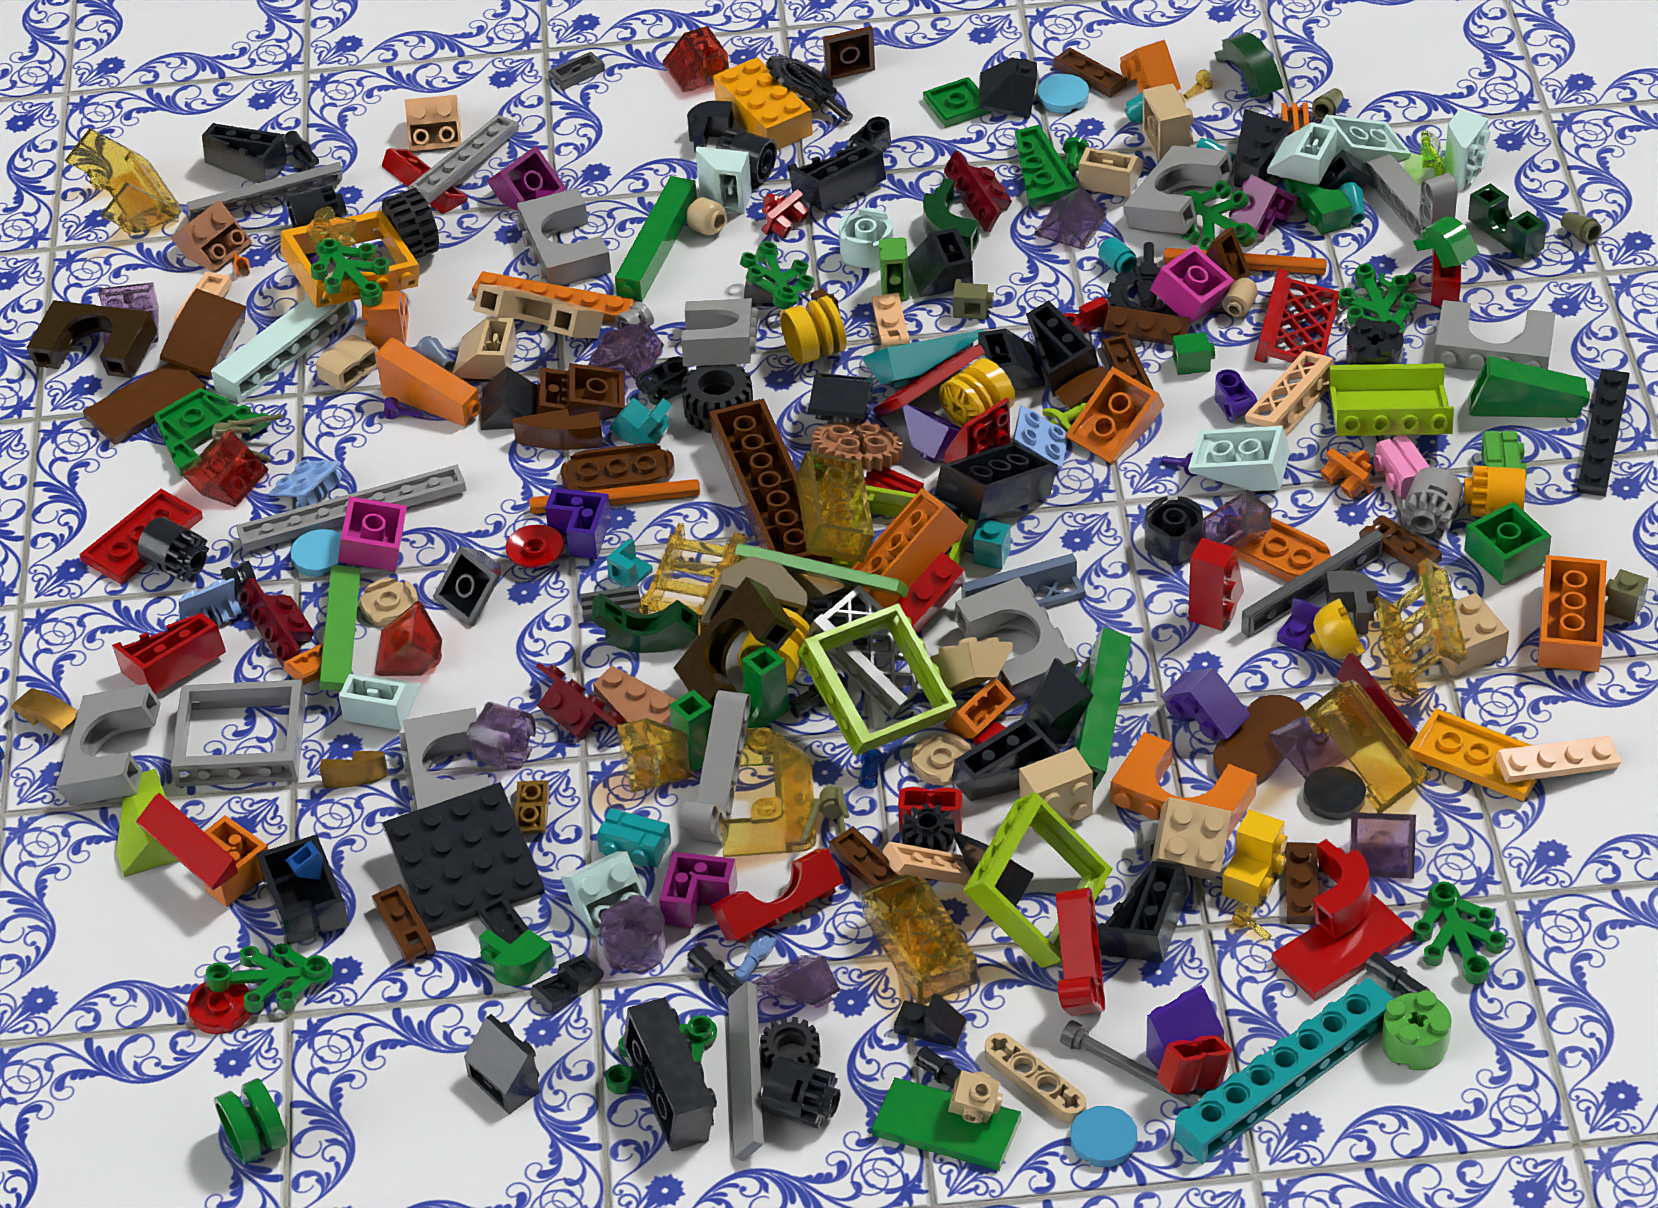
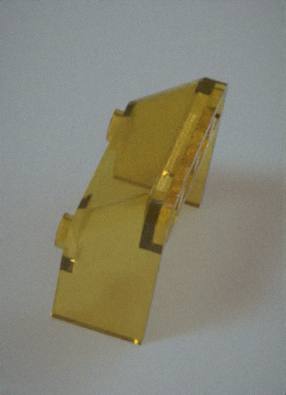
[65,128,183,234]
[1301,679,1430,815]
[720,728,817,857]

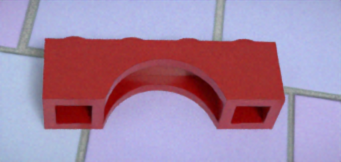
[710,848,844,943]

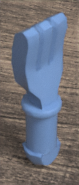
[734,933,777,984]

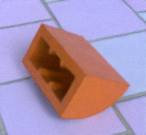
[943,678,1015,739]

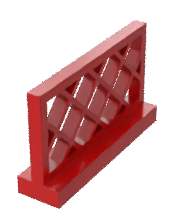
[1254,268,1339,367]

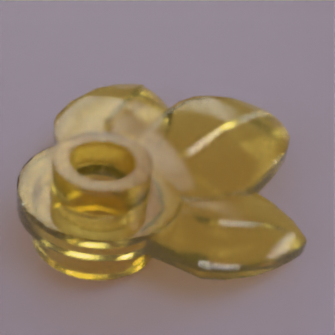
[306,206,356,247]

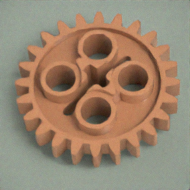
[810,420,904,472]

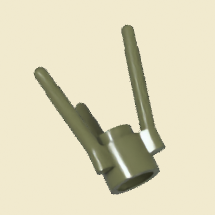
[212,414,283,461]
[800,786,849,843]

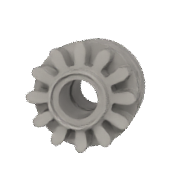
[1401,467,1463,539]

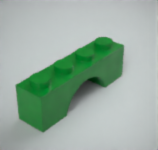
[1275,151,1352,235]

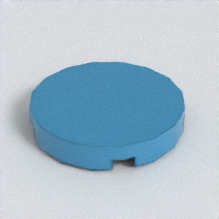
[1071,1106,1138,1167]

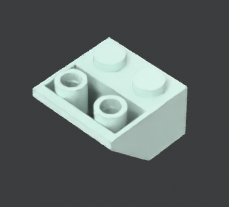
[1444,110,1490,191]
[1267,122,1337,185]
[696,147,752,213]
[339,673,421,730]
[561,851,651,936]

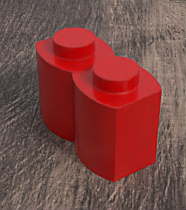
[898,787,963,833]
[1157,1035,1233,1095]

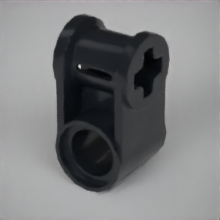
[846,116,891,153]
[635,356,689,405]

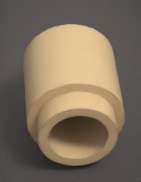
[1223,278,1258,318]

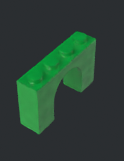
[669,645,789,772]

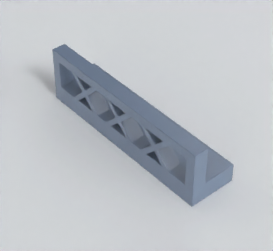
[961,553,1086,609]

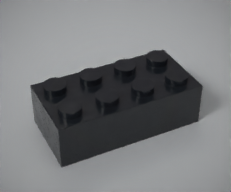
[934,442,1058,521]
[623,997,717,1152]

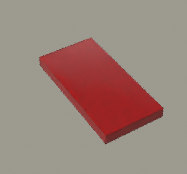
[873,344,985,418]
[79,489,203,585]
[1271,892,1414,1001]

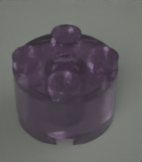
[467,702,536,770]
[600,895,668,973]

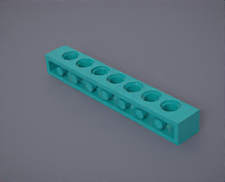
[1174,977,1395,1165]

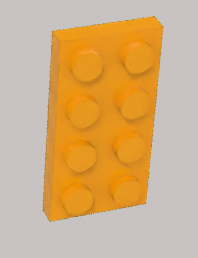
[1408,708,1538,802]

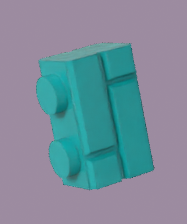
[597,808,671,868]

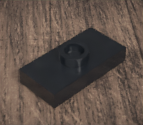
[476,895,530,944]

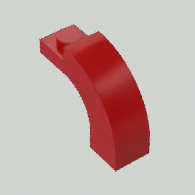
[1313,839,1372,939]

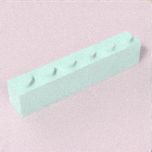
[211,296,355,404]

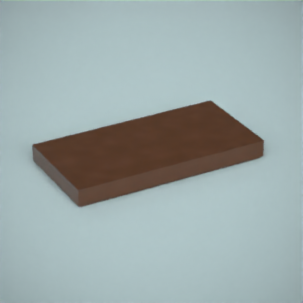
[82,363,207,445]

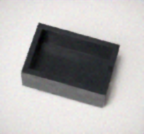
[256,834,349,945]

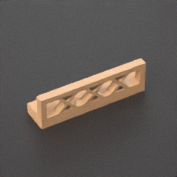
[1245,351,1334,436]

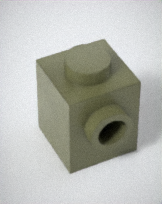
[1605,569,1649,623]

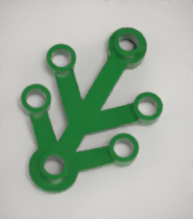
[1181,180,1257,250]
[311,238,390,306]
[740,241,815,310]
[1339,263,1417,335]
[1413,881,1506,985]
[206,943,333,1013]
[605,1015,717,1095]

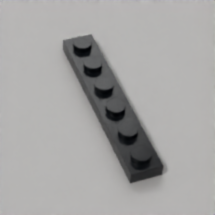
[1577,369,1630,497]

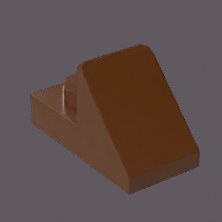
[1206,227,1251,282]

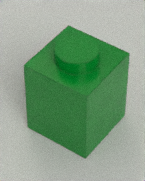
[1172,332,1215,375]

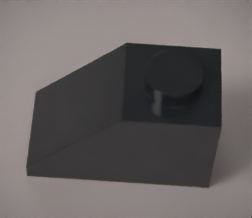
[1316,149,1372,190]

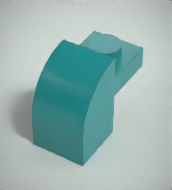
[609,397,672,444]

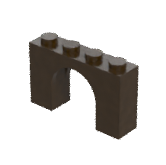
[26,300,158,378]
[674,576,797,707]

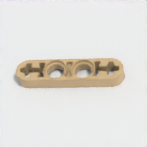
[985,1033,1086,1124]

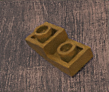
[11,688,77,737]
[320,751,388,789]
[514,780,549,833]

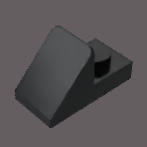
[894,992,967,1048]

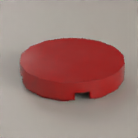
[187,981,253,1035]

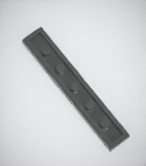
[1241,529,1384,637]

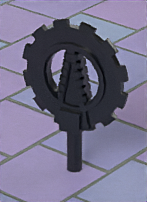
[766,55,853,122]
[1107,242,1179,316]

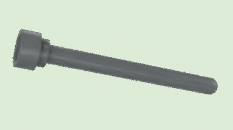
[1060,1020,1202,1107]

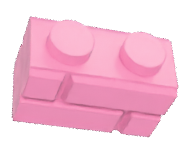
[1373,435,1430,500]

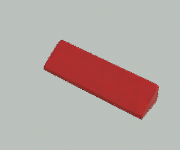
[382,148,468,214]
[136,793,238,891]

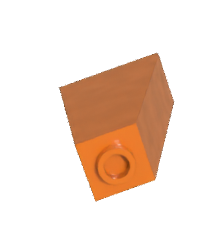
[375,337,481,427]

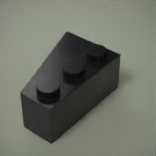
[1234,109,1293,188]
[202,123,287,183]
[788,143,886,212]
[1026,300,1099,397]
[951,715,1061,801]
[1097,861,1189,962]

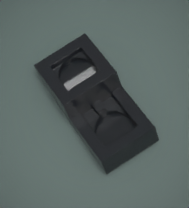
[531,954,604,1013]

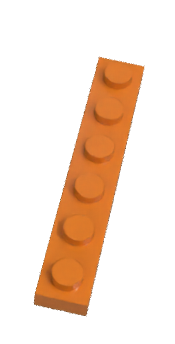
[472,271,634,323]

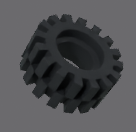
[760,1017,821,1073]

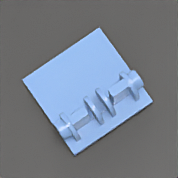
[1013,405,1067,469]
[268,459,342,508]
[178,578,242,626]

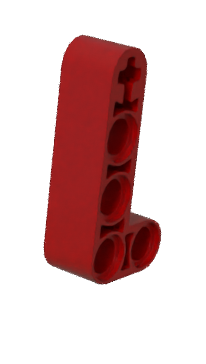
[1056,887,1105,1016]

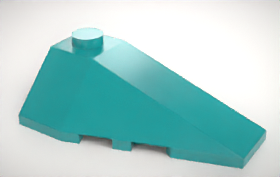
[862,329,984,388]

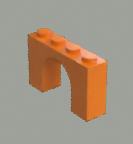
[1110,732,1257,841]

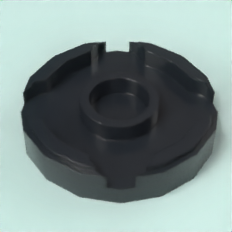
[1303,766,1366,820]

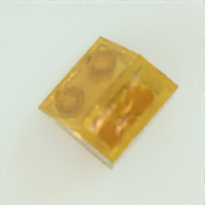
[617,718,691,793]

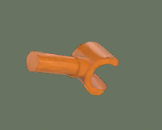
[231,251,251,276]

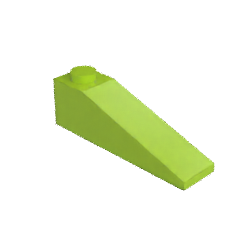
[116,769,178,877]

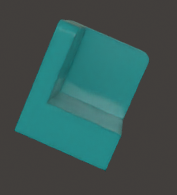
[606,539,653,587]

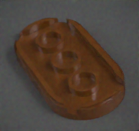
[560,443,675,491]
[1213,695,1307,784]

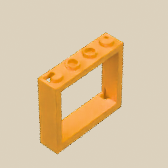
[281,210,419,308]

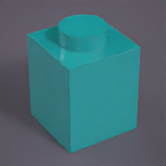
[973,519,1011,570]

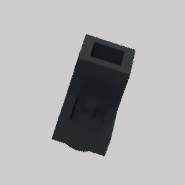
[687,101,734,153]

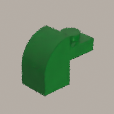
[1413,216,1479,268]
[478,929,555,986]

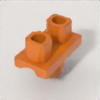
[1320,448,1375,499]

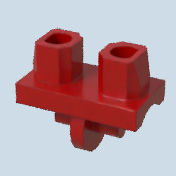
[761,189,809,238]

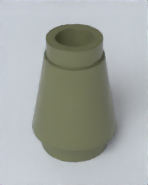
[1312,88,1343,120]
[1561,212,1602,244]

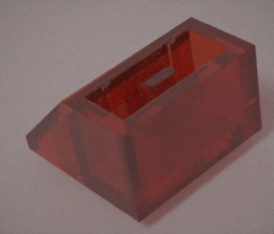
[663,26,729,93]
[182,429,269,507]

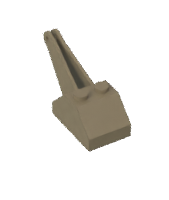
[702,556,853,633]

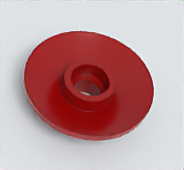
[505,524,564,568]

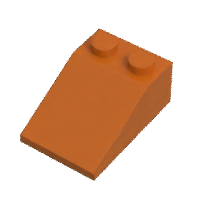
[1065,366,1165,465]

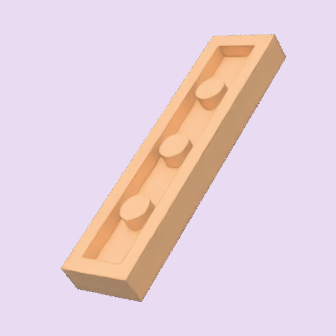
[1495,736,1621,783]
[882,842,972,886]

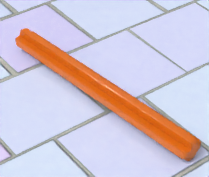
[1163,248,1327,275]
[529,479,700,514]

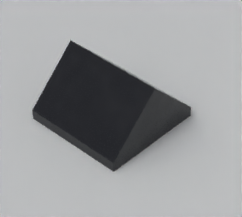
[480,366,537,430]

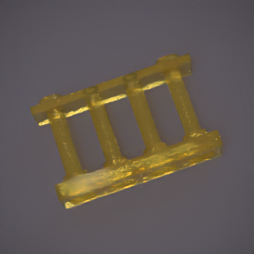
[639,523,746,633]
[1374,558,1468,699]

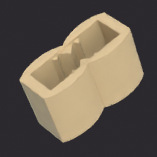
[315,335,378,391]

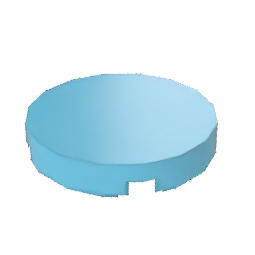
[1037,74,1089,114]
[290,529,346,577]

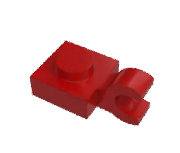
[1063,296,1108,333]

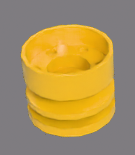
[780,296,847,366]
[939,358,1015,428]
[737,608,810,686]

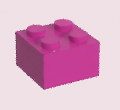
[1150,245,1235,324]
[338,496,407,572]

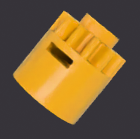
[1463,466,1526,517]

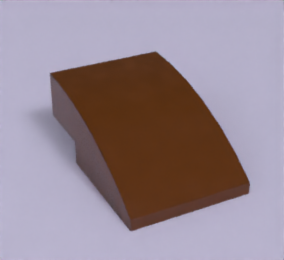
[160,288,247,377]
[536,363,625,419]

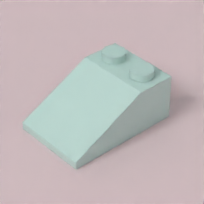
[1321,115,1412,163]
[1188,426,1290,491]

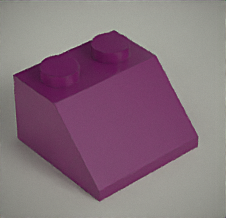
[486,146,567,212]

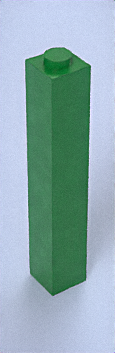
[615,176,697,302]
[1073,627,1132,790]

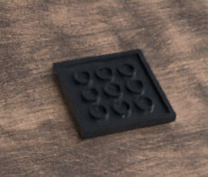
[382,782,545,933]

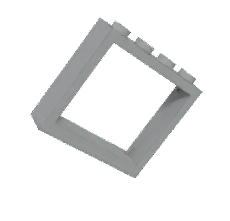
[171,679,306,787]

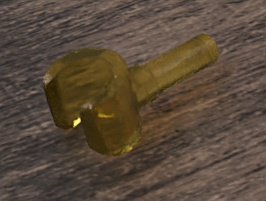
[1183,69,1213,99]
[1232,902,1272,941]

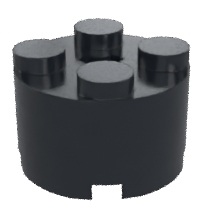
[1345,318,1404,365]
[1144,496,1204,566]

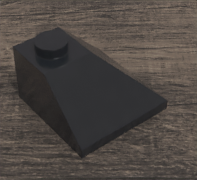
[979,57,1037,118]
[433,546,501,627]
[1024,658,1094,744]
[954,832,1034,907]

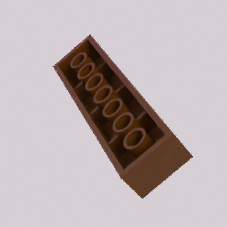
[709,398,833,573]

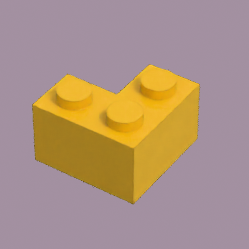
[1222,809,1288,908]

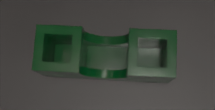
[1468,183,1547,260]

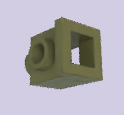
[953,279,994,320]

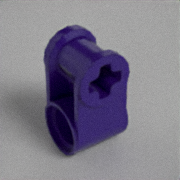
[1214,369,1257,423]

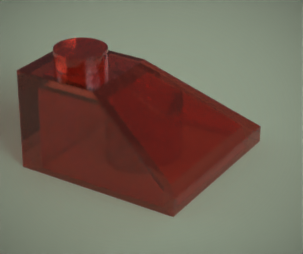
[374,601,443,676]

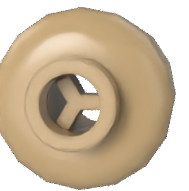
[687,197,727,236]

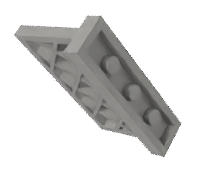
[806,585,932,718]

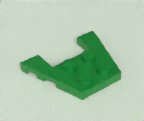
[154,388,271,477]

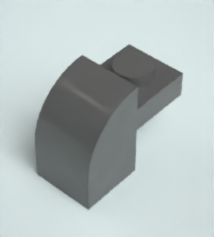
[1325,570,1378,634]

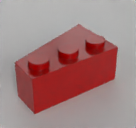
[1188,538,1244,631]
[112,613,226,695]

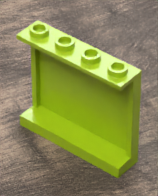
[1329,363,1454,436]

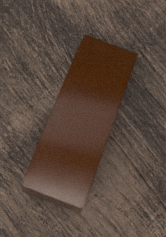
[512,409,604,450]

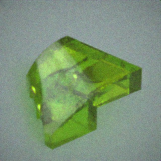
[1421,130,1445,177]

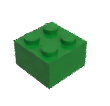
[1464,502,1552,585]

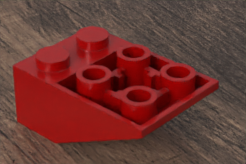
[945,397,1010,463]

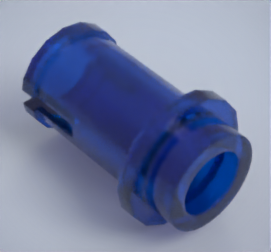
[858,749,885,789]

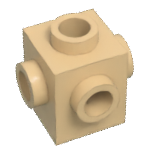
[948,1070,1003,1123]

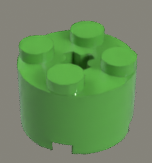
[1382,990,1452,1070]

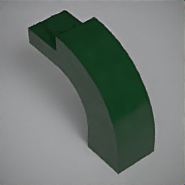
[1214,32,1284,98]
[923,178,979,258]
[592,593,699,653]

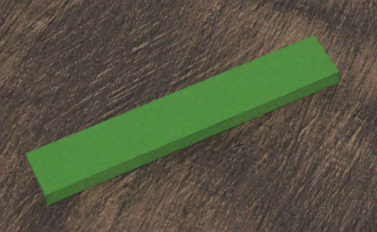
[735,543,909,598]
[319,565,361,691]

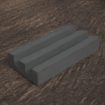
[548,52,605,91]
[580,586,643,622]

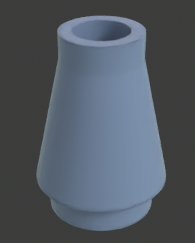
[415,336,455,372]

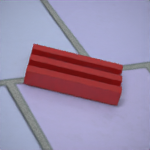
[860,466,924,494]

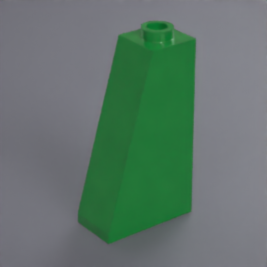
[1468,356,1590,418]

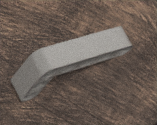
[1364,154,1458,238]
[679,690,751,843]

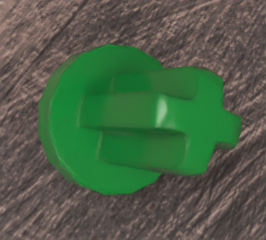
[1063,137,1090,173]

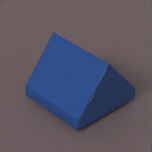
[286,841,323,880]

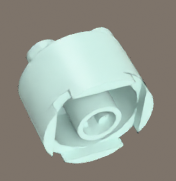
[839,208,893,271]

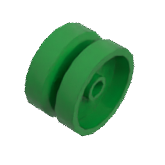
[214,1078,288,1165]

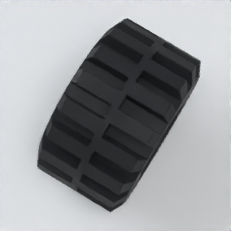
[382,188,439,259]
[682,364,753,433]

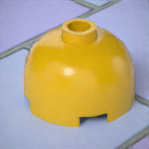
[1310,598,1366,660]

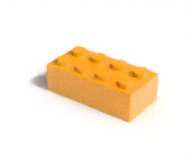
[713,57,813,150]

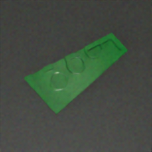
[1015,124,1079,208]

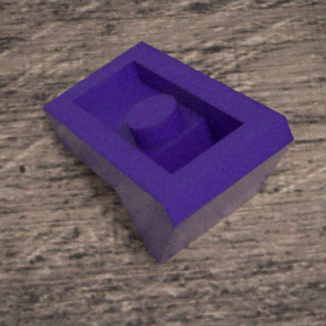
[1277,598,1322,653]

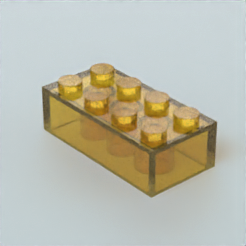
[796,451,874,563]
[861,874,978,1005]

